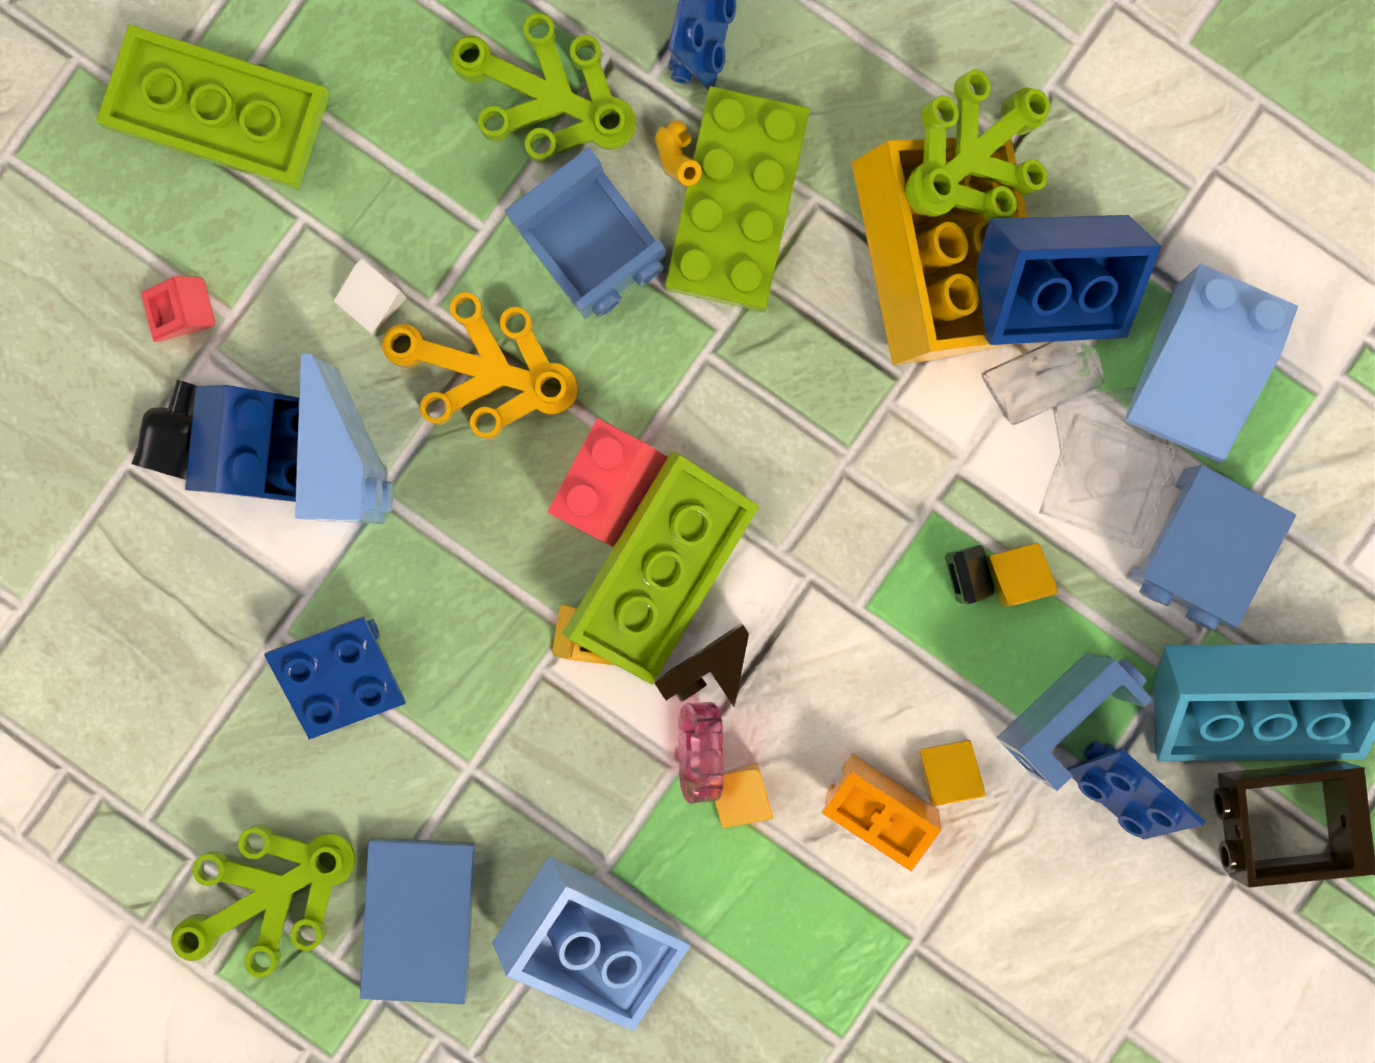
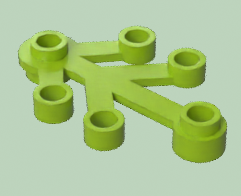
[450,13,636,164]
[905,69,1050,221]
[171,824,356,978]

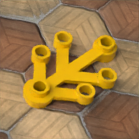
[382,292,578,440]

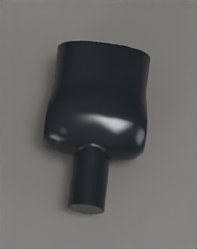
[131,380,196,480]

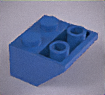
[185,385,299,502]

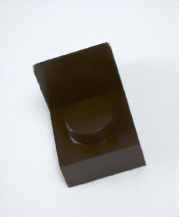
[654,623,749,707]

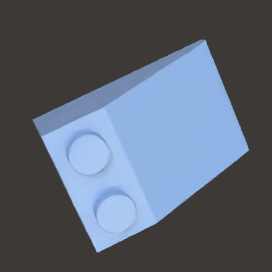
[1124,263,1298,463]
[295,354,394,524]
[492,856,691,1031]

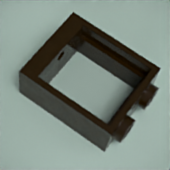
[1213,760,1375,888]

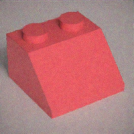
[547,418,668,547]

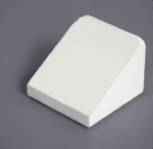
[334,258,408,336]

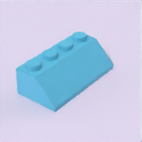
[1154,643,1375,762]

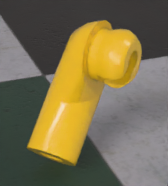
[655,120,702,186]

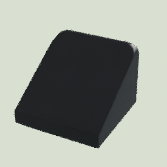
[945,545,994,604]

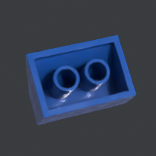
[976,215,1162,345]

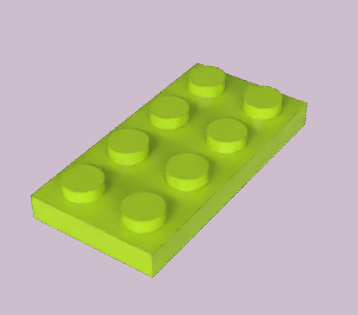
[96,24,331,191]
[665,86,811,313]
[562,451,760,685]

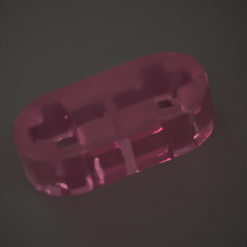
[678,702,724,804]

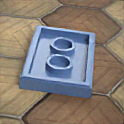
[360,838,476,1004]

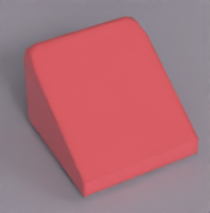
[141,276,215,342]

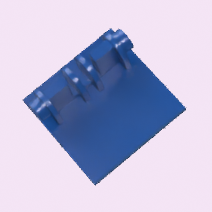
[668,0,736,91]
[264,616,406,740]
[1067,740,1205,840]

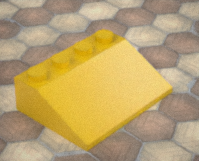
[851,138,1027,366]

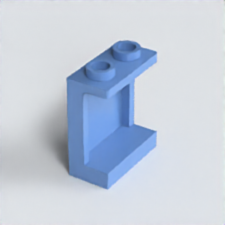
[505,147,666,319]
[1129,465,1296,631]
[996,653,1152,791]

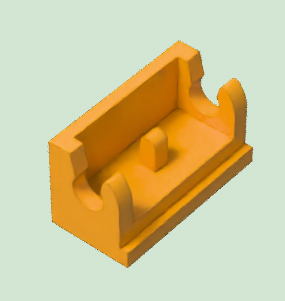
[822,754,942,872]

